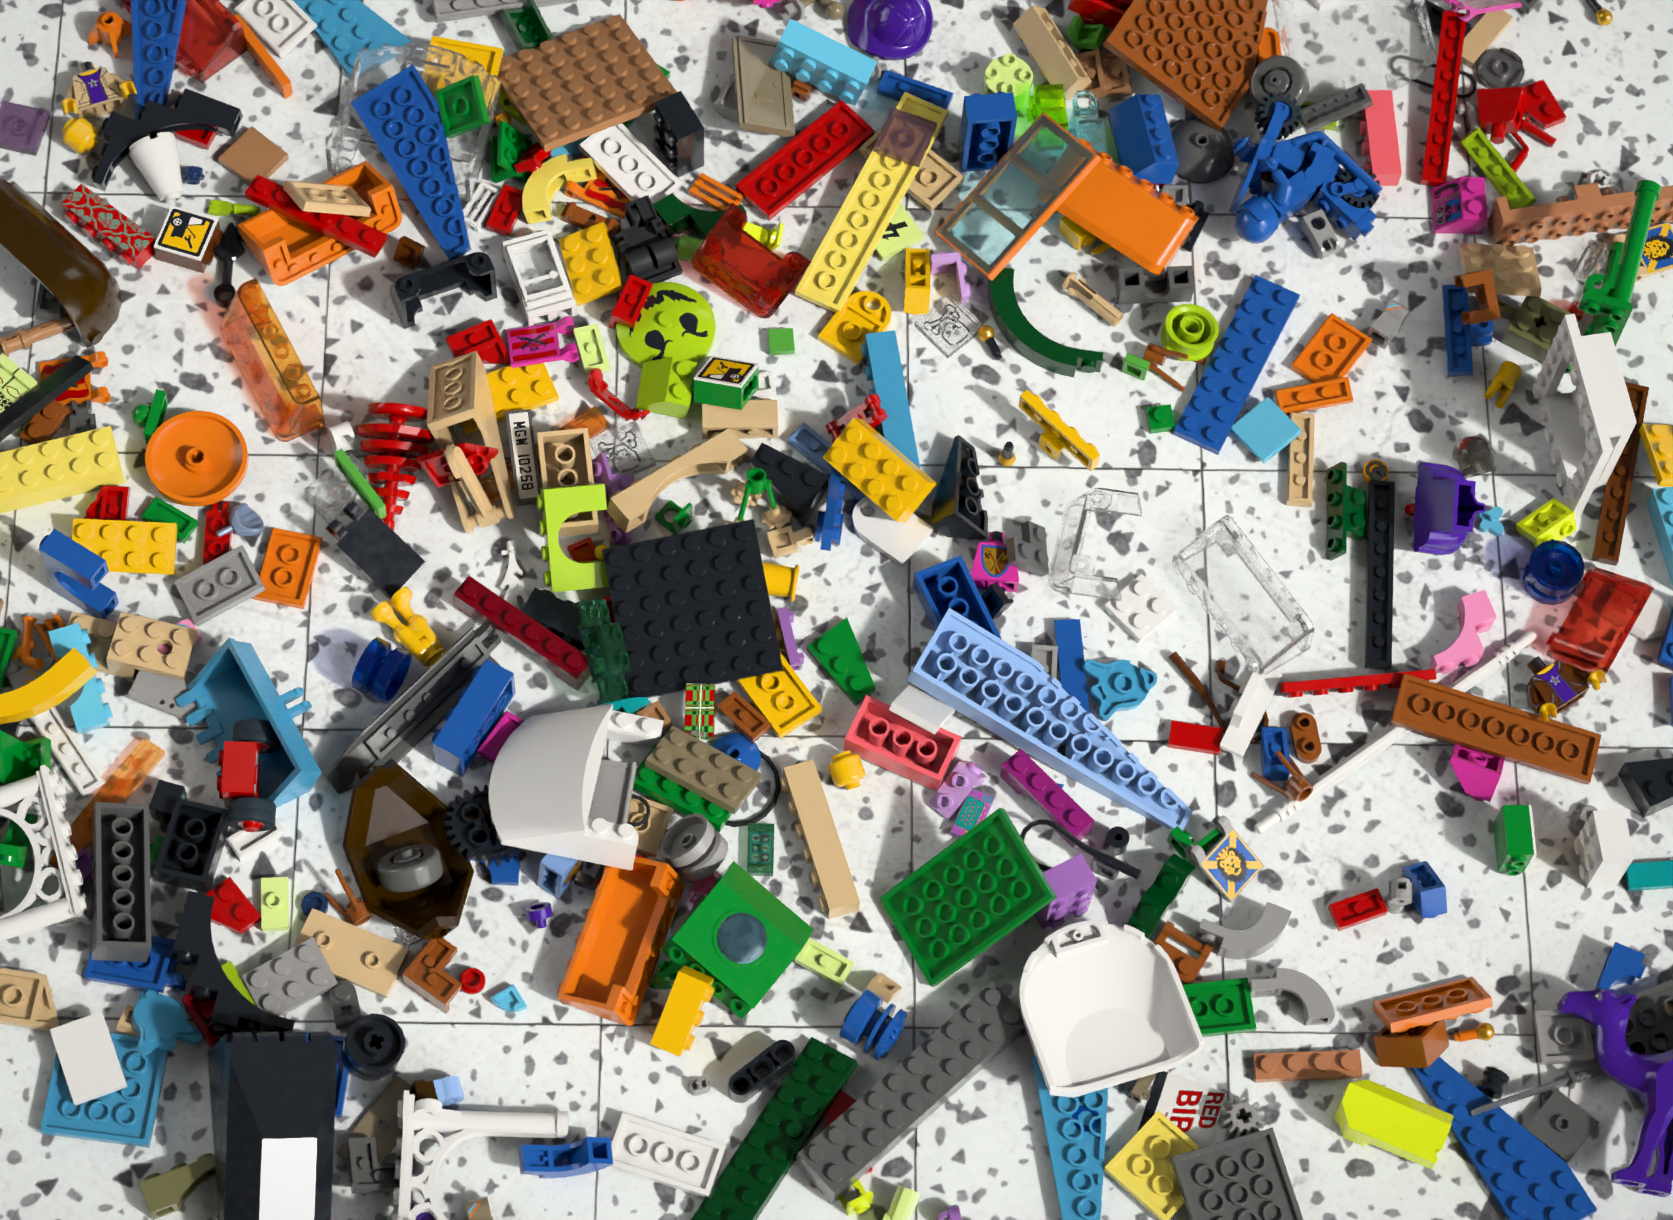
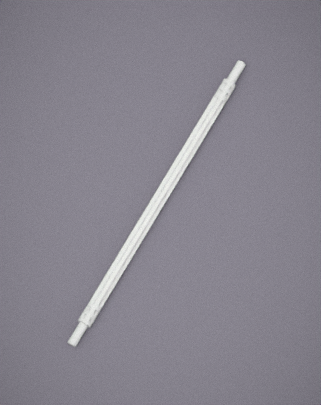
[1254,631,1537,834]

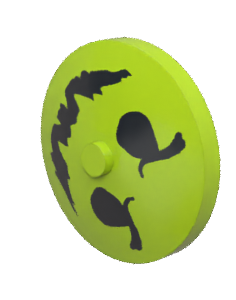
[616,282,716,369]

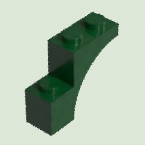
[653,193,746,244]
[1126,853,1196,940]

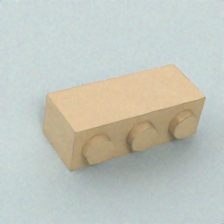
[702,398,778,439]

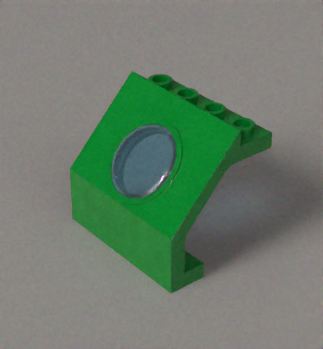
[660,861,814,1019]

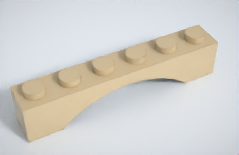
[607,428,748,533]

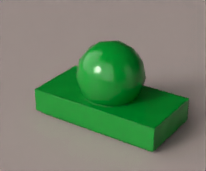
[131,389,168,445]

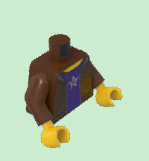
[1526,656,1607,722]

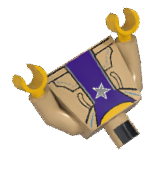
[61,61,137,120]

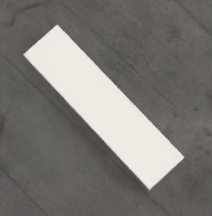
[30,707,106,799]

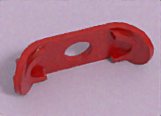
[588,368,650,421]

